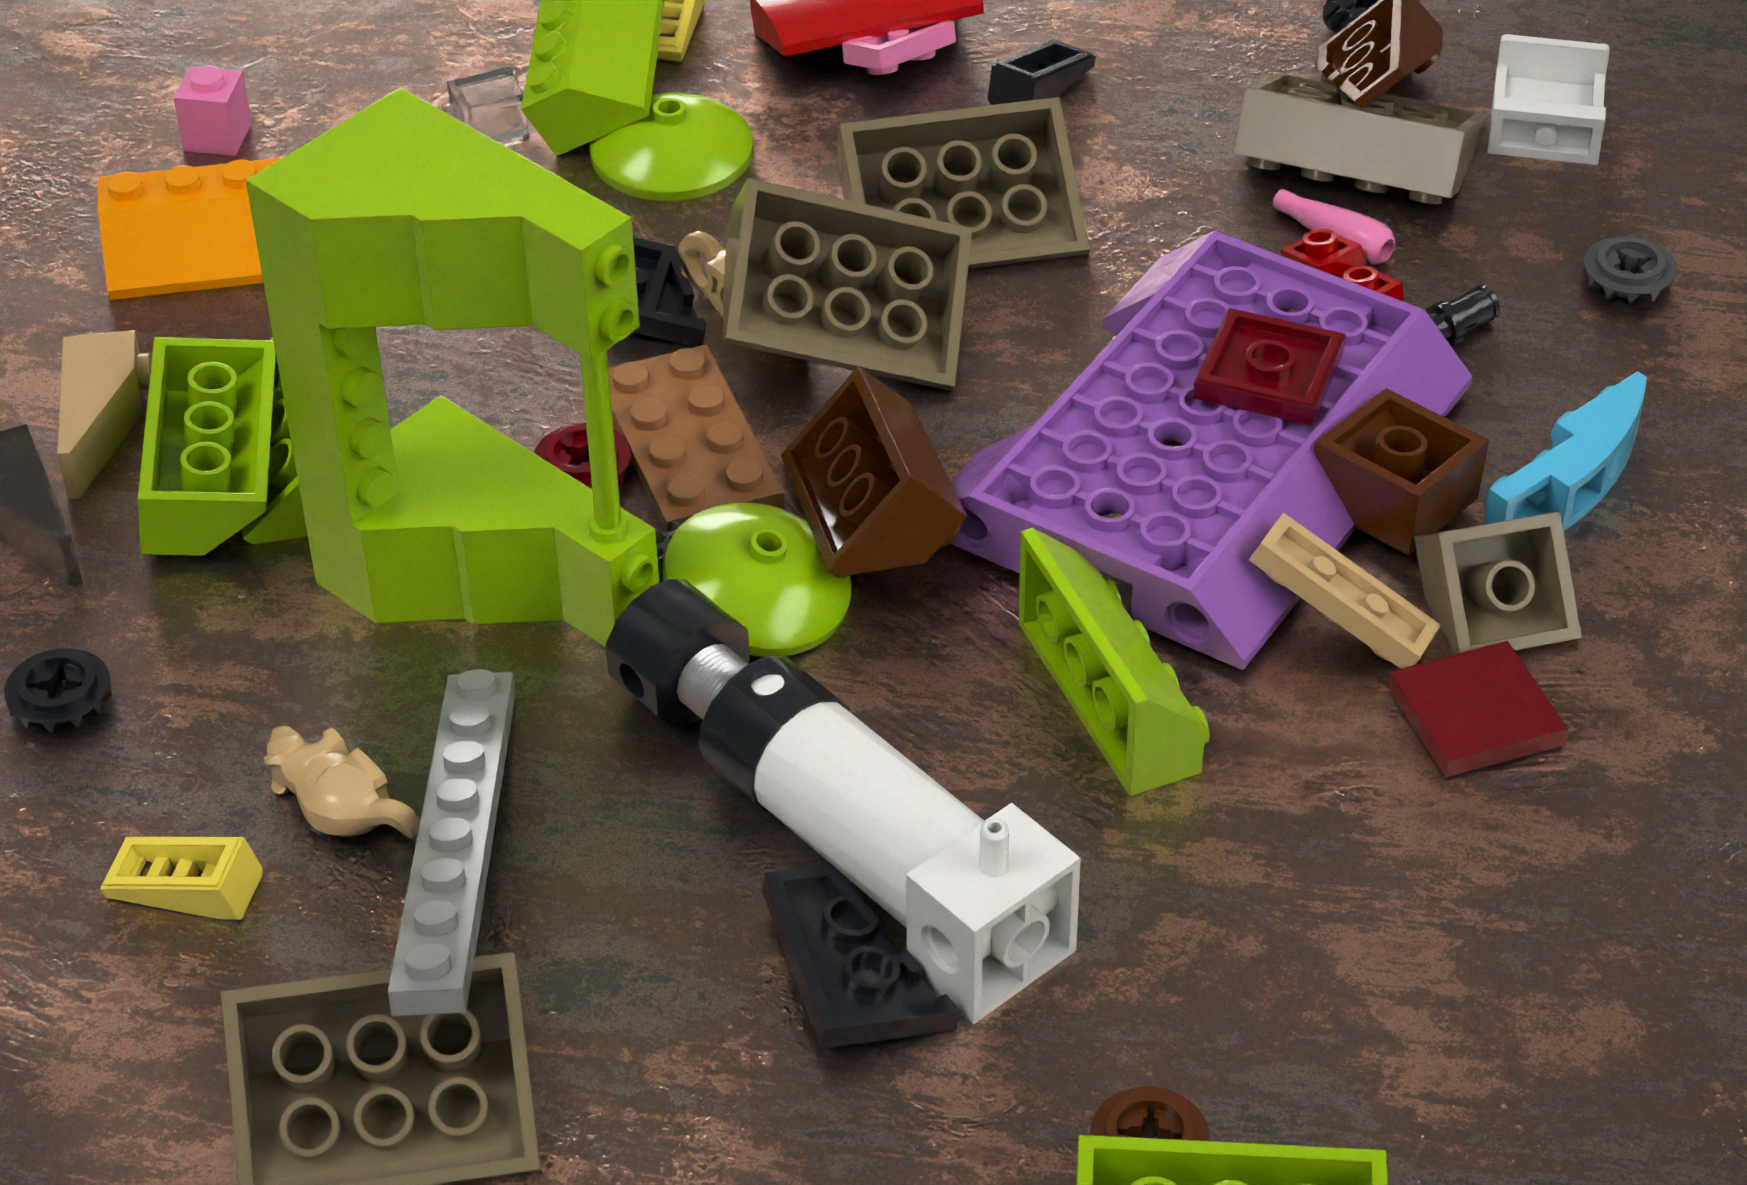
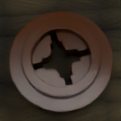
[1090,1086,1209,1141]

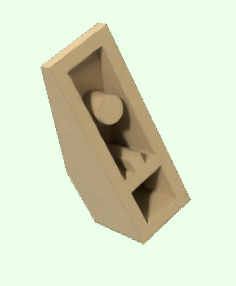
[57,330,152,499]

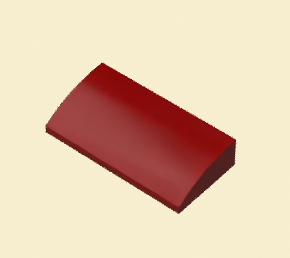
[750,0,984,57]

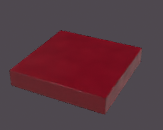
[1193,308,1346,426]
[1388,641,1568,778]

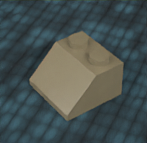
[1414,512,1582,655]

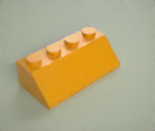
[98,158,282,300]

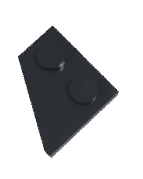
[633,237,707,347]

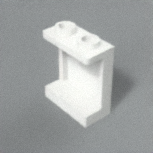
[1487,34,1610,165]

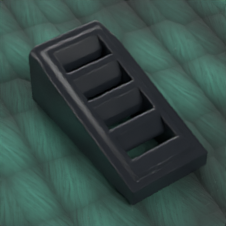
[988,39,1096,105]

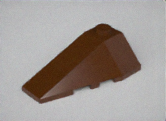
[1317,0,1443,109]

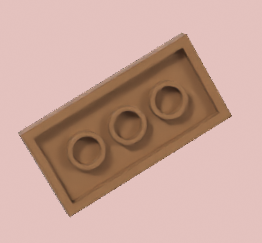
[608,344,785,532]

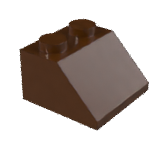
[1314,388,1489,555]

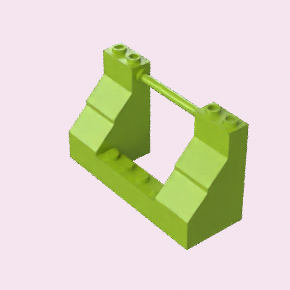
[246,87,659,648]

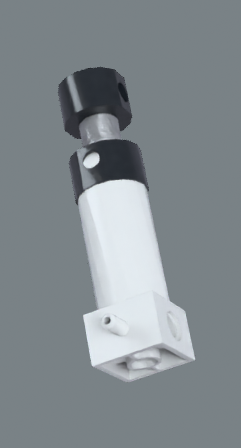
[606,579,1081,1024]

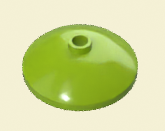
[590,92,753,201]
[663,503,852,657]

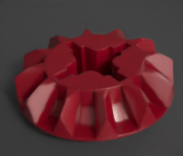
[534,423,632,489]

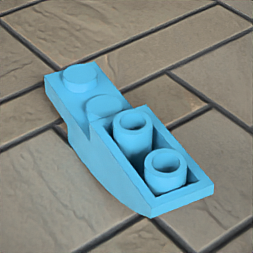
[1484,371,1647,532]

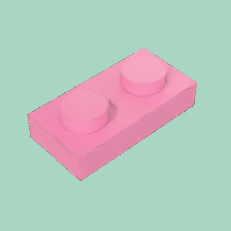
[842,21,956,75]

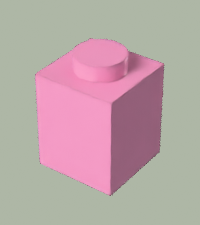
[174,66,252,156]

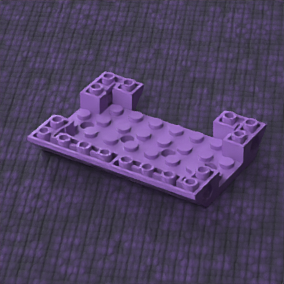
[950,231,1472,670]

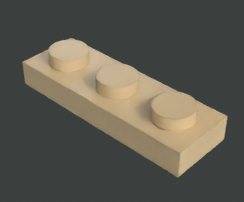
[1249,512,1441,669]

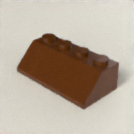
[781,366,968,577]

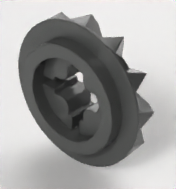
[1582,236,1677,304]

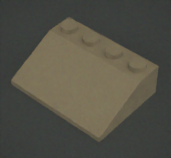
[1233,72,1488,204]
[835,97,1090,269]
[723,178,973,391]
[221,952,541,1185]

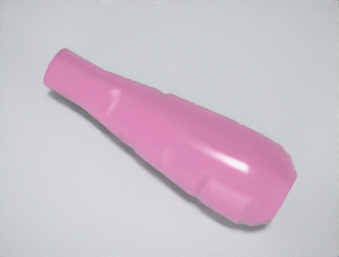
[1272,189,1395,266]

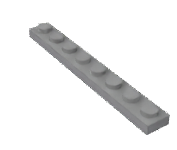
[388,669,516,1016]

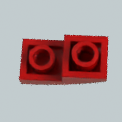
[1280,228,1404,302]

